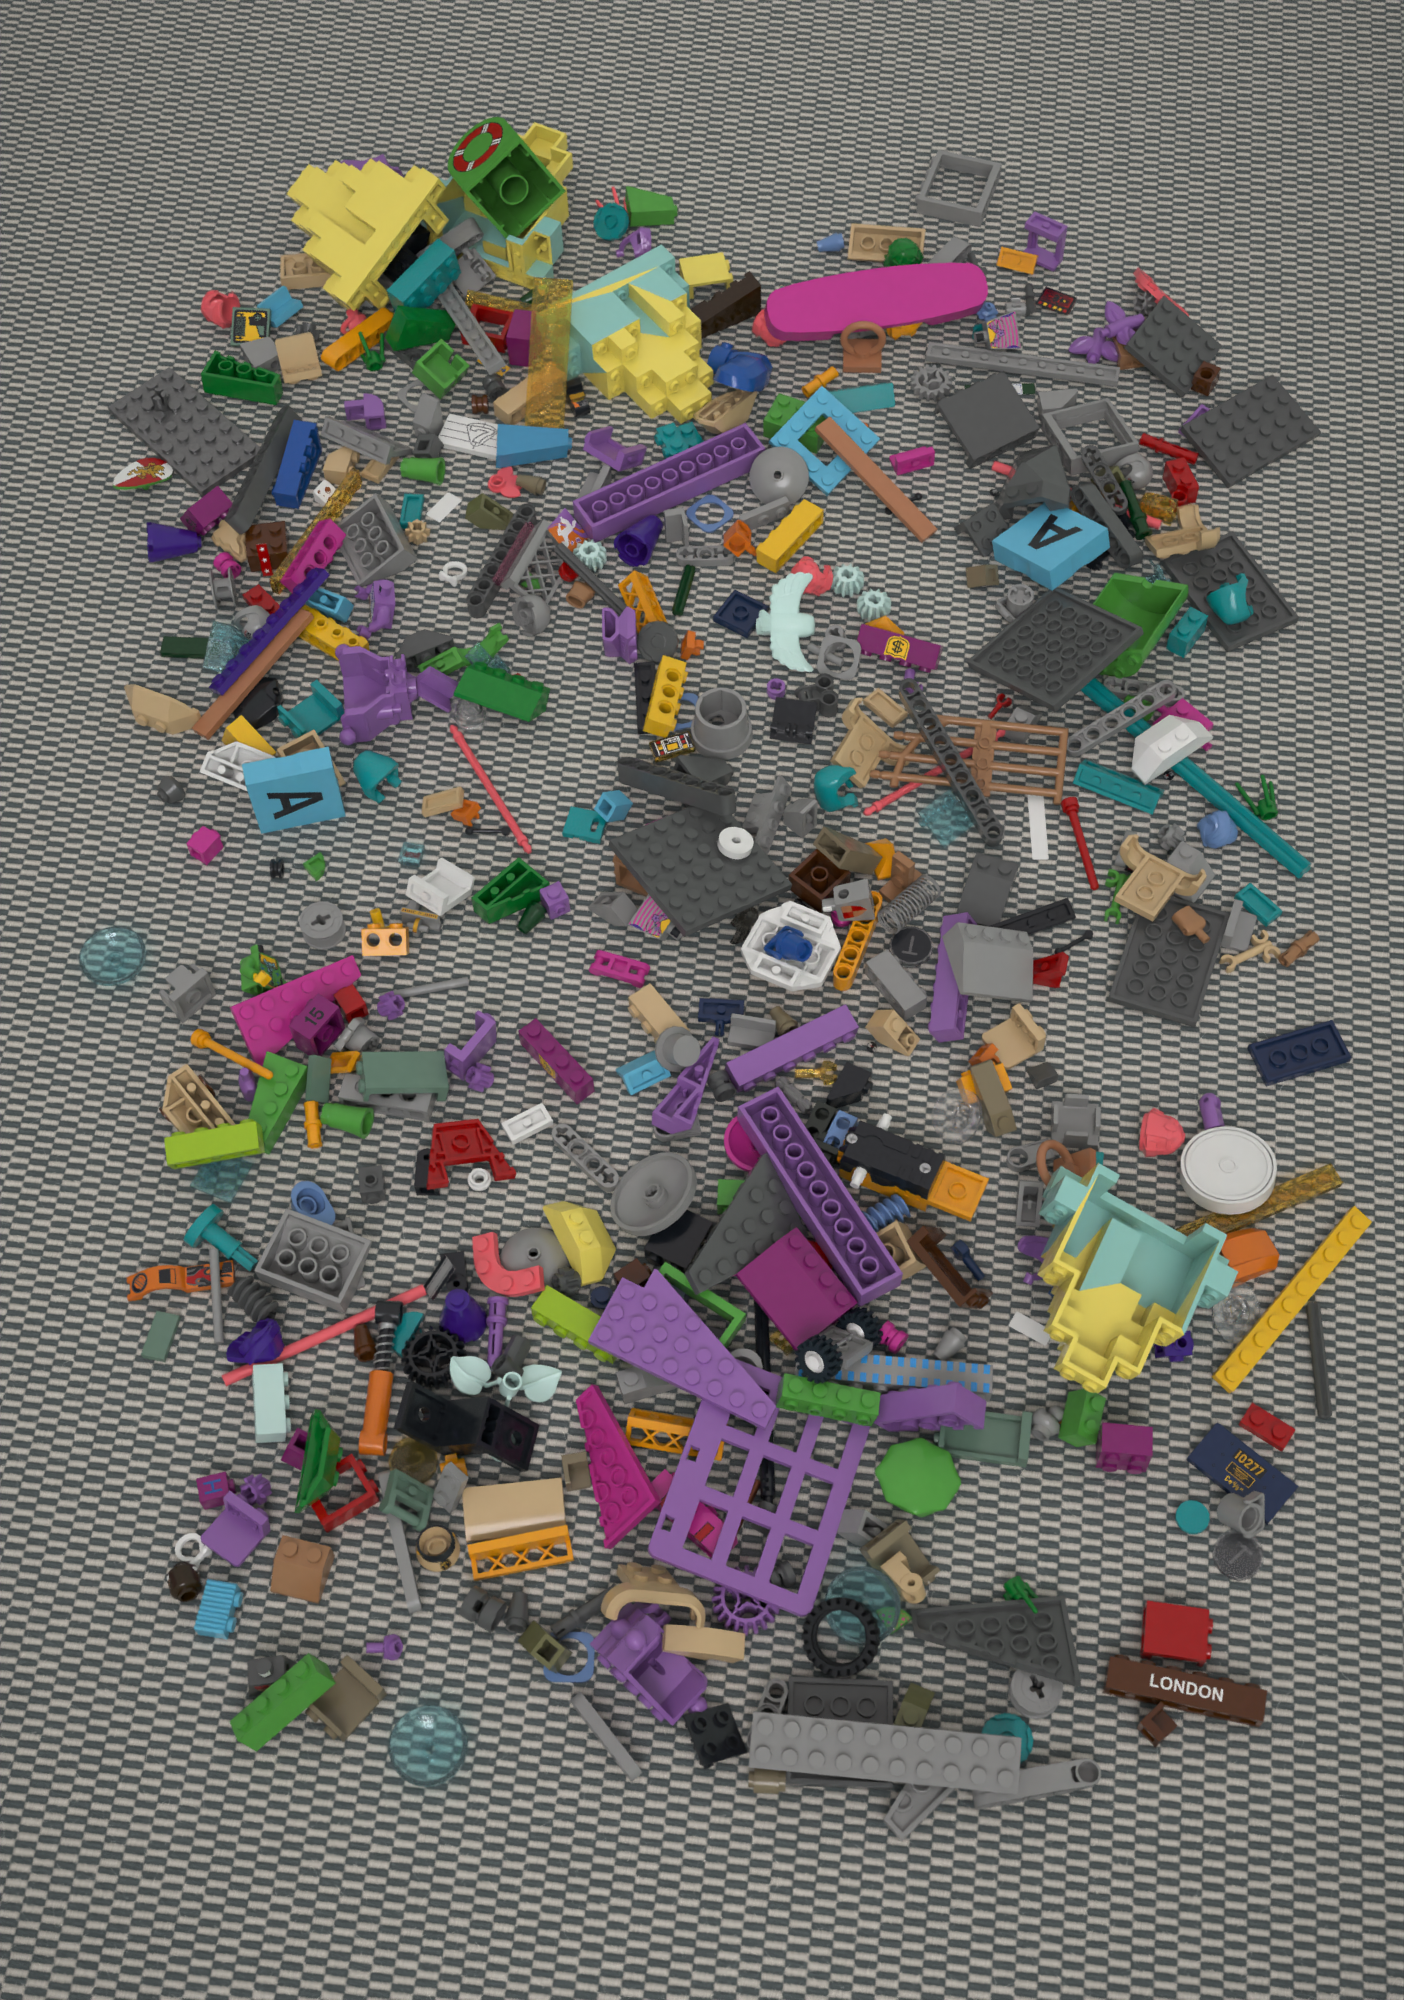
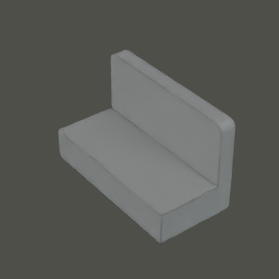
[577,464,612,499]
[664,507,689,546]
[1220,899,1257,953]
[727,1013,776,1049]

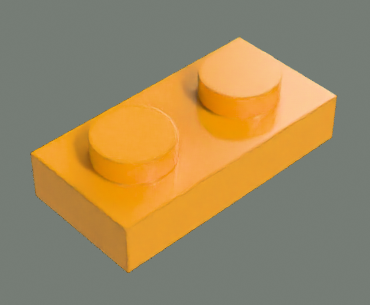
[996,247,1038,275]

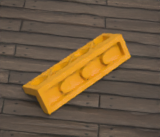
[618,570,667,634]
[625,1408,728,1461]
[467,1525,574,1581]

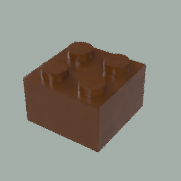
[245,521,291,572]
[788,848,851,913]

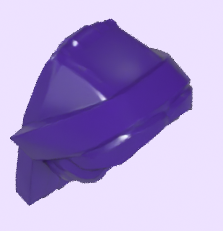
[226,1318,285,1365]

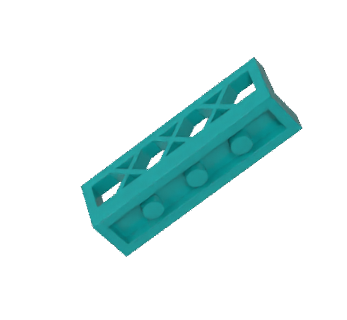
[1073,759,1165,815]

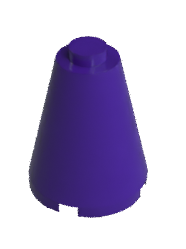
[614,515,663,567]
[146,522,201,563]
[439,1289,487,1344]

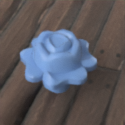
[976,302,998,321]

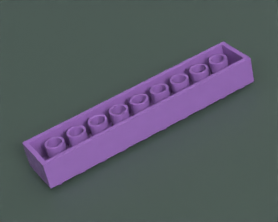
[573,423,766,543]
[737,1086,903,1307]

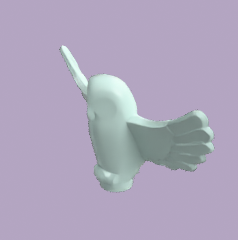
[756,572,815,672]

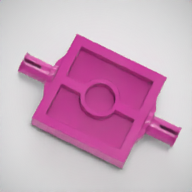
[1152,698,1214,752]

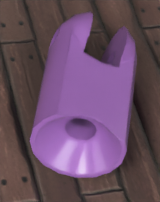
[1199,1093,1225,1130]

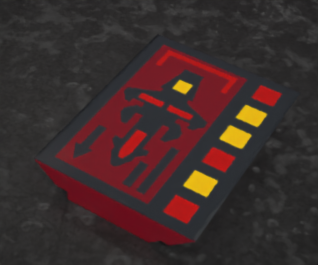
[1036,287,1077,315]

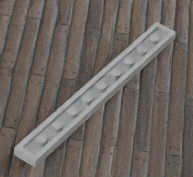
[438,283,506,375]
[926,342,1120,387]

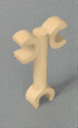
[1219,930,1281,973]

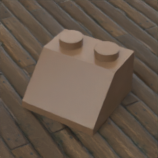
[270,1535,335,1604]

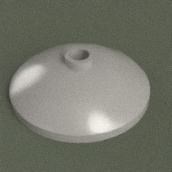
[749,447,809,506]
[500,1227,570,1295]

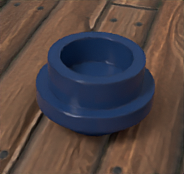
[590,1286,614,1310]

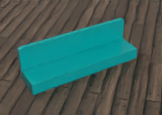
[828,382,895,413]

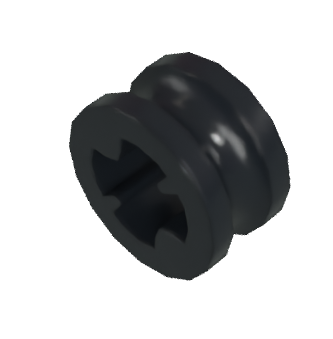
[270,859,284,878]

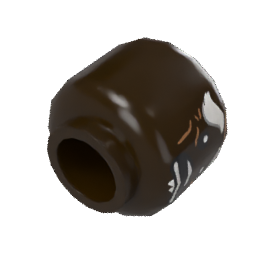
[167,1562,203,1602]

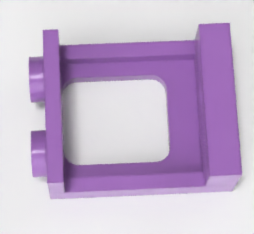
[1023,211,1068,271]

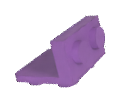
[201,1491,271,1567]

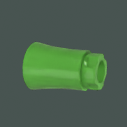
[400,457,446,485]
[320,1103,374,1139]

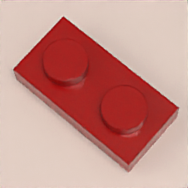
[242,584,280,615]
[1239,1403,1296,1452]

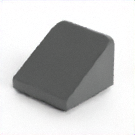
[1026,1062,1058,1090]

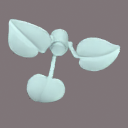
[450,1356,562,1462]

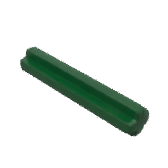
[672,564,696,616]

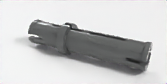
[550,1583,616,1640]

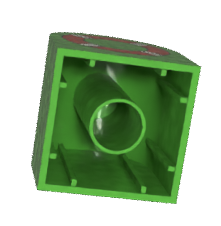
[448,117,566,238]

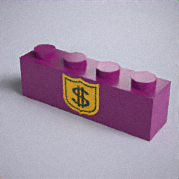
[857,624,944,673]
[518,1018,595,1104]

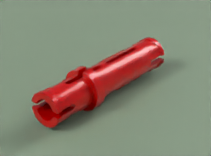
[1139,433,1199,465]

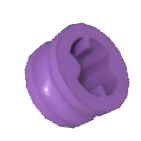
[767,678,785,700]

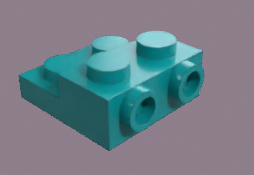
[654,422,704,459]

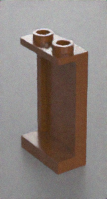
[906,1225,993,1309]

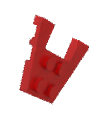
[426,1119,516,1190]

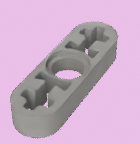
[676,545,735,567]

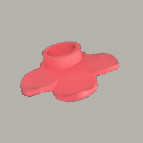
[488,466,522,498]

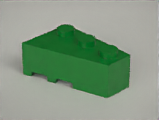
[385,305,456,351]
[471,857,550,924]

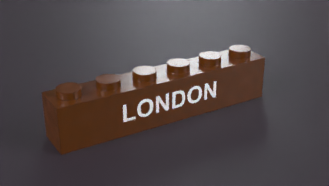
[1103,1654,1267,1728]

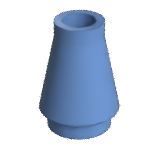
[817,232,845,252]

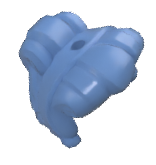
[1197,810,1238,849]

